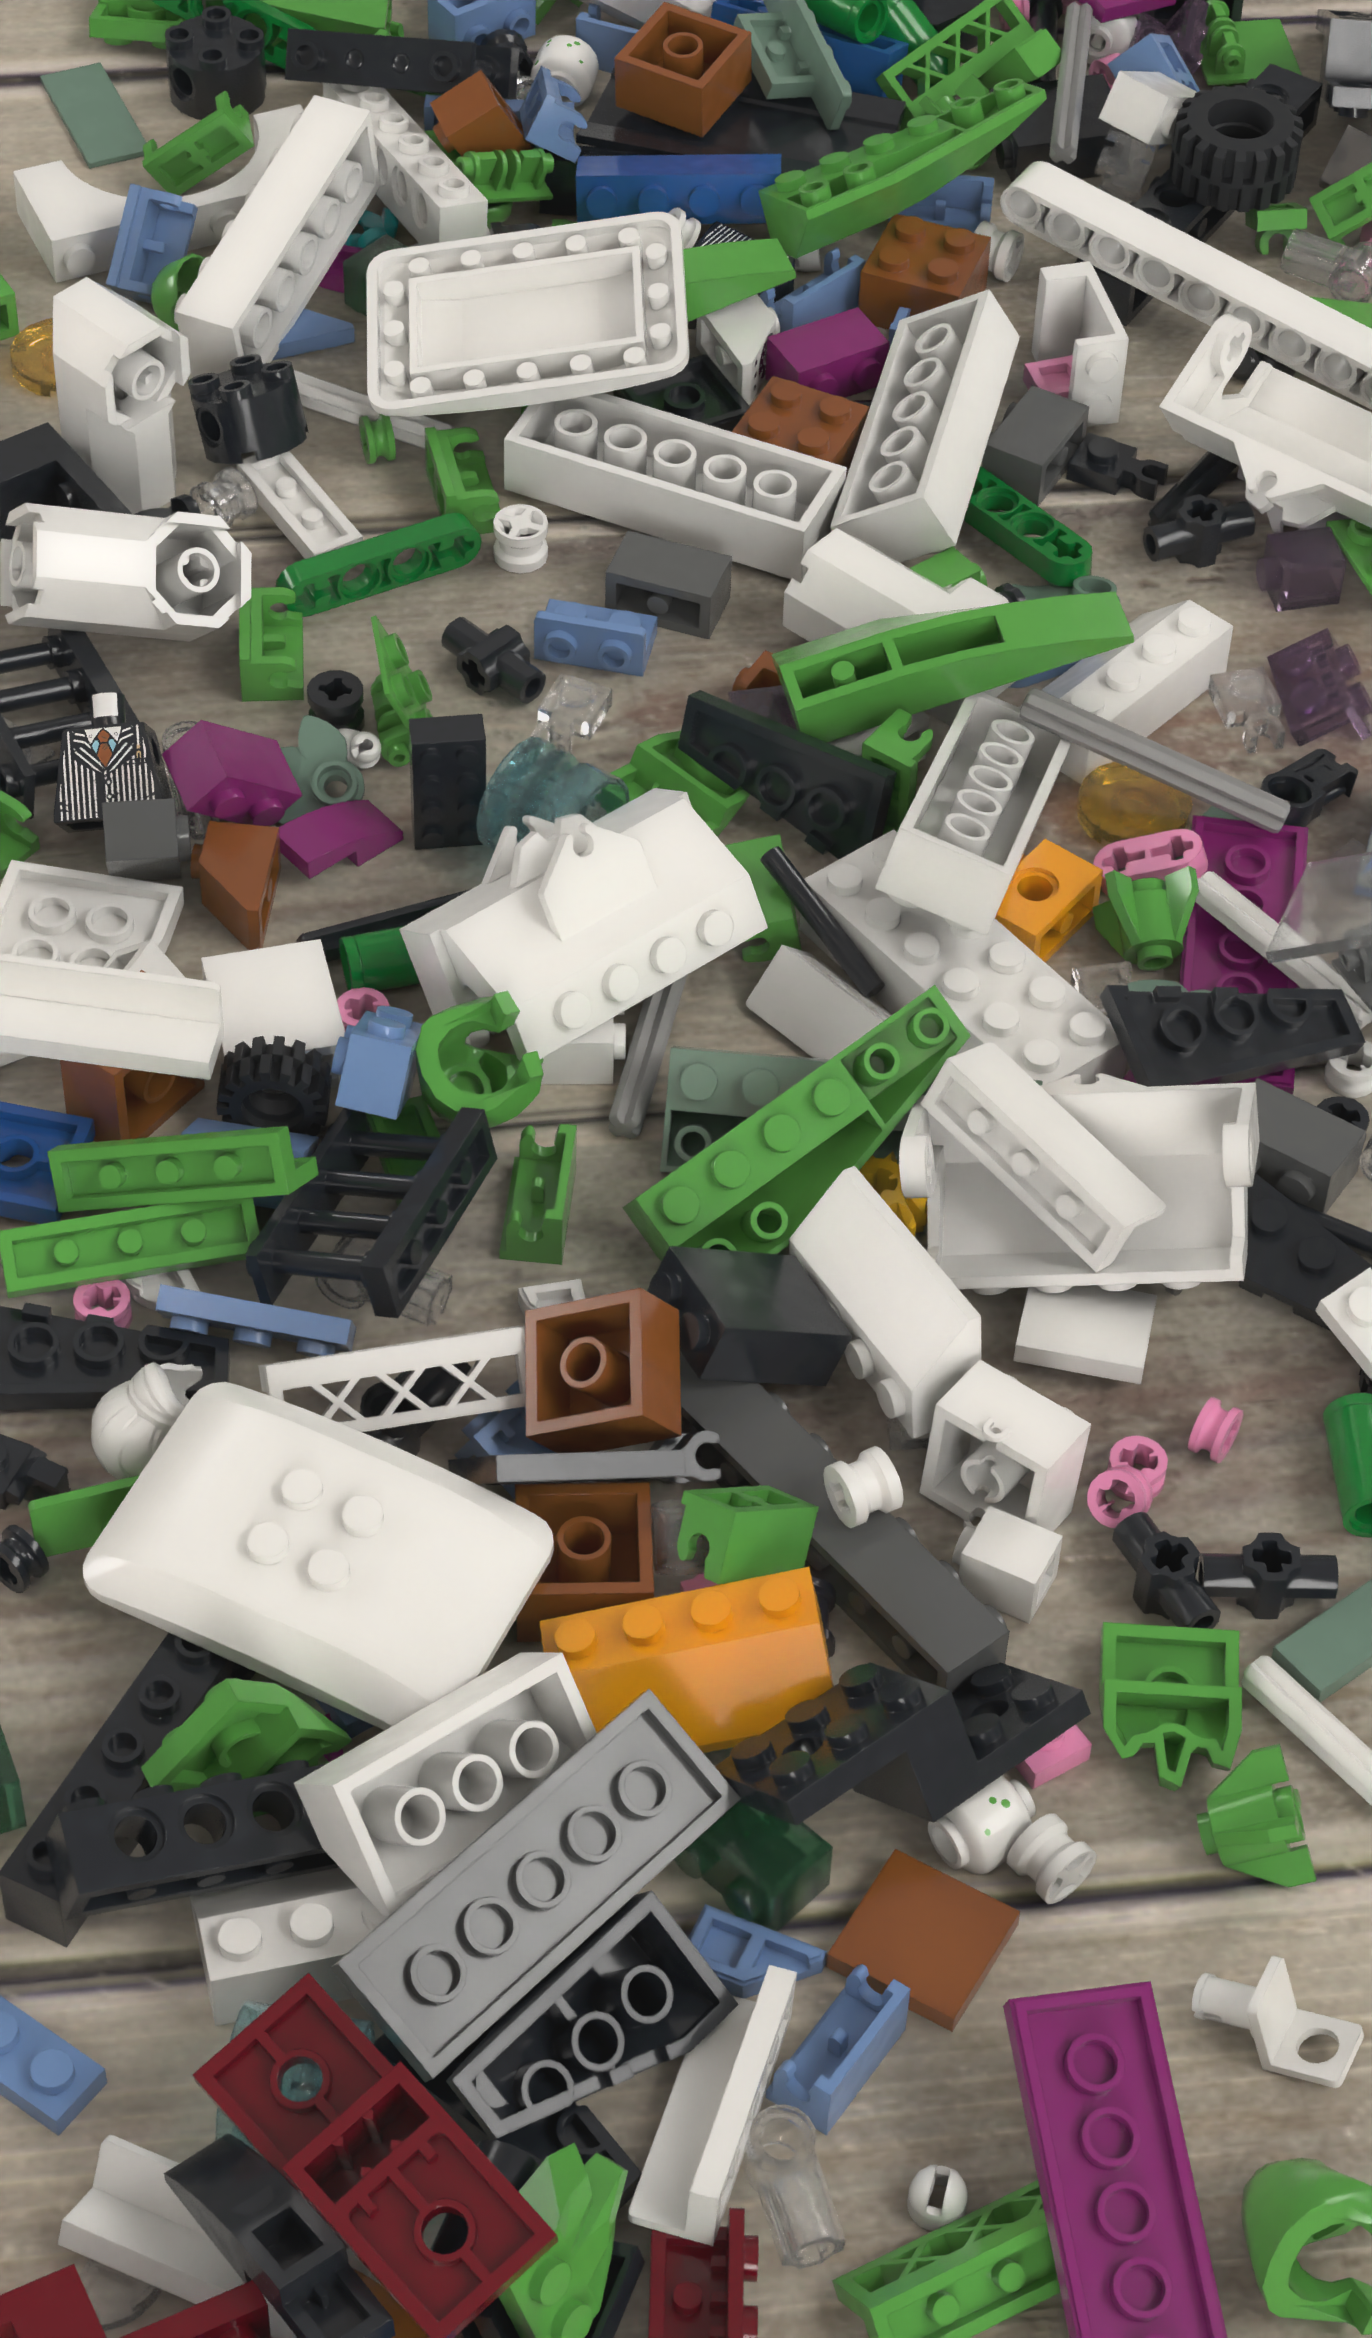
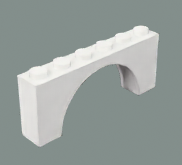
[13,104,304,283]

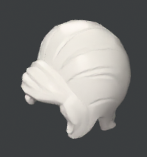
[91,1362,203,1480]

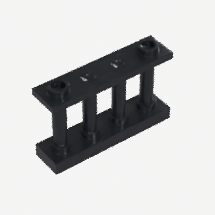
[285,28,519,99]
[0,628,140,820]
[245,1107,498,1318]

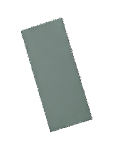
[40,62,147,169]

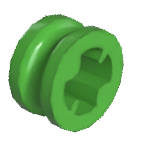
[359,414,396,464]

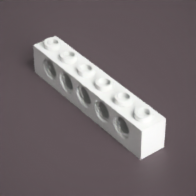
[323,83,488,245]

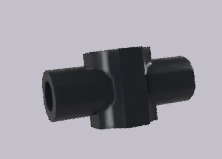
[1143,494,1256,568]
[441,617,546,704]
[1112,1512,1221,1629]
[1198,1532,1339,1620]

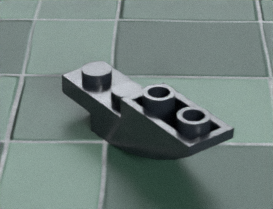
[164,2133,396,2338]

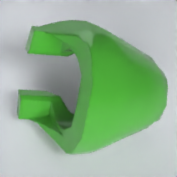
[416,991,544,1128]
[1241,2158,1372,2335]

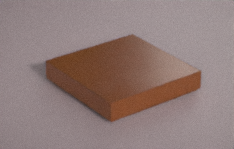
[826,1849,1020,2032]

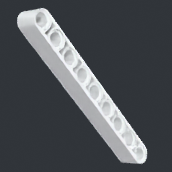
[1000,161,1372,410]

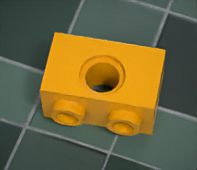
[995,839,1103,963]

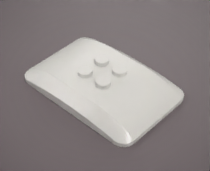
[367,212,690,416]
[83,1382,554,1730]

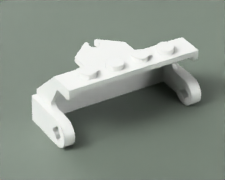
[1159,314,1372,545]
[399,788,768,1061]
[899,1073,1260,1295]

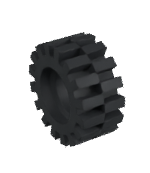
[216,1036,332,1136]

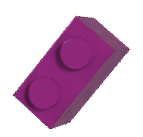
[765,307,890,398]
[162,720,303,826]

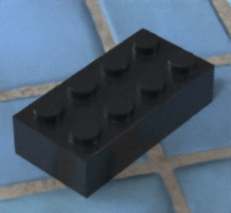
[409,714,487,850]

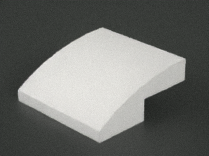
[1013,1285,1157,1385]

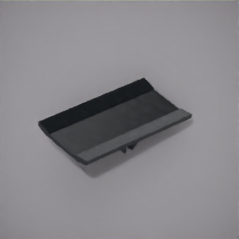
[576,67,906,174]

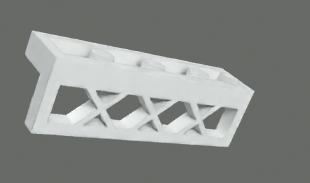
[258,1326,526,1432]

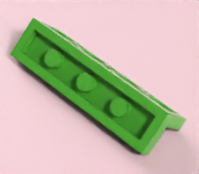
[875,0,1035,131]
[47,1126,319,1213]
[0,1198,259,1299]
[832,2180,1060,2338]

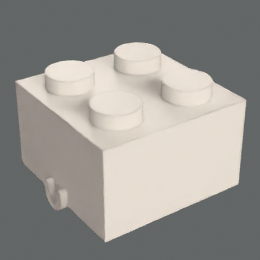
[919,1360,1091,1532]

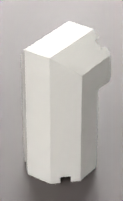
[53,277,191,514]
[0,503,251,642]
[782,528,1016,726]

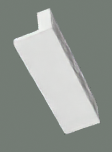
[746,945,892,1060]
[0,953,224,1080]
[921,1042,1166,1272]
[628,1965,797,2246]
[58,2135,372,2338]

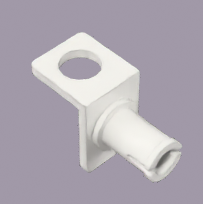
[1192,1956,1364,2088]

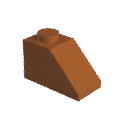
[430,70,536,157]
[190,821,281,950]

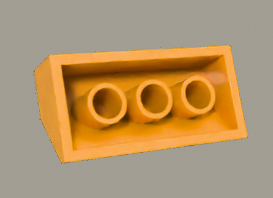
[539,1567,834,1753]

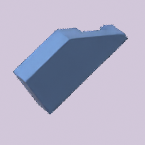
[273,309,355,360]
[688,1904,827,1999]

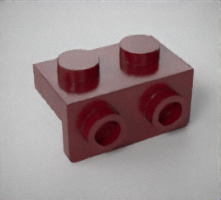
[648,2208,759,2338]

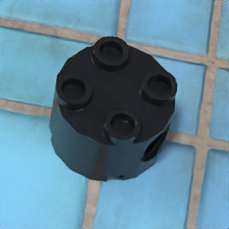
[165,6,267,120]
[188,354,309,465]

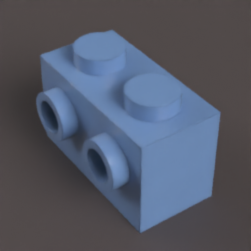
[428,0,536,45]
[331,1006,423,1120]

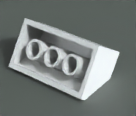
[1019,599,1233,786]
[789,1166,981,1439]
[294,1652,597,1917]
[190,1868,387,2026]

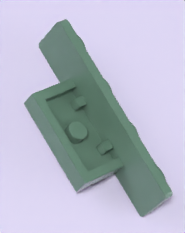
[733,0,852,130]

